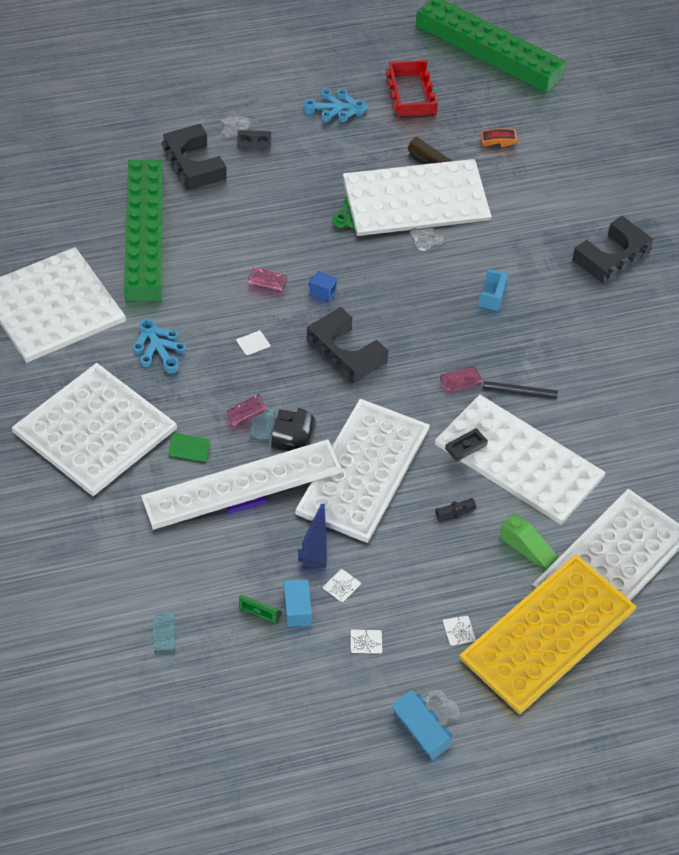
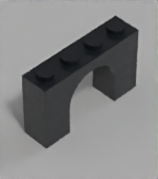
[161,124,227,190]
[572,216,653,283]
[306,307,389,384]

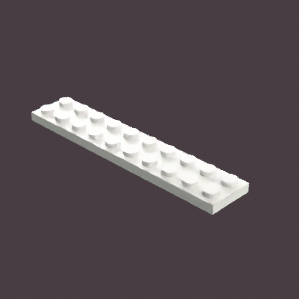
[141,440,342,530]

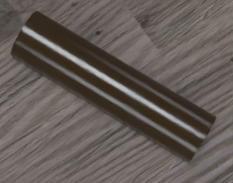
[408,137,452,164]

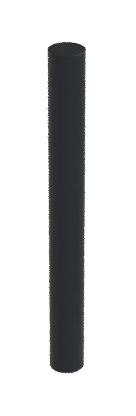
[483,381,558,398]

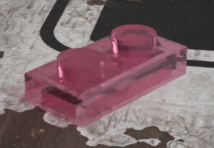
[248,267,287,293]
[440,366,482,393]
[226,393,268,427]

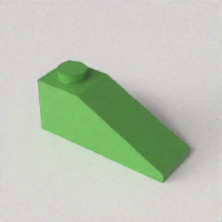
[499,512,559,571]

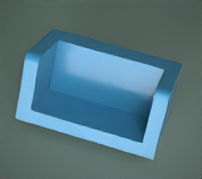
[478,269,509,311]
[283,579,312,627]

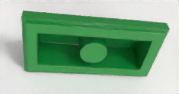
[168,433,211,463]
[239,594,282,623]

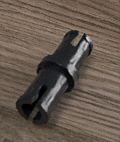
[435,498,476,521]

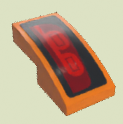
[481,128,518,147]

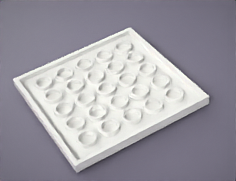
[0,247,126,363]
[12,363,177,496]

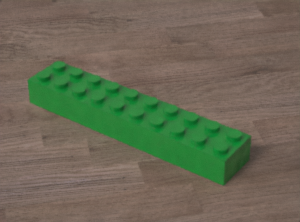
[416,0,566,93]
[124,159,163,301]

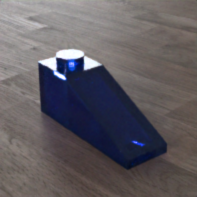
[298,504,327,568]

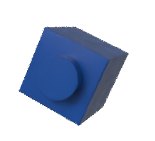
[308,271,338,302]

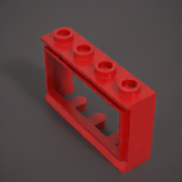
[386,60,438,118]

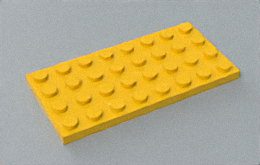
[459,554,637,715]

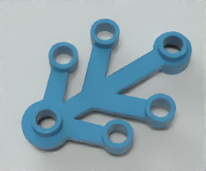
[303,88,367,122]
[133,319,186,374]

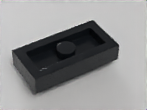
[237,130,271,149]
[445,428,488,462]

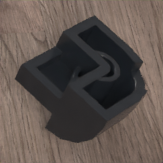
[271,408,316,451]

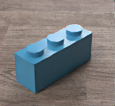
[391,689,453,761]

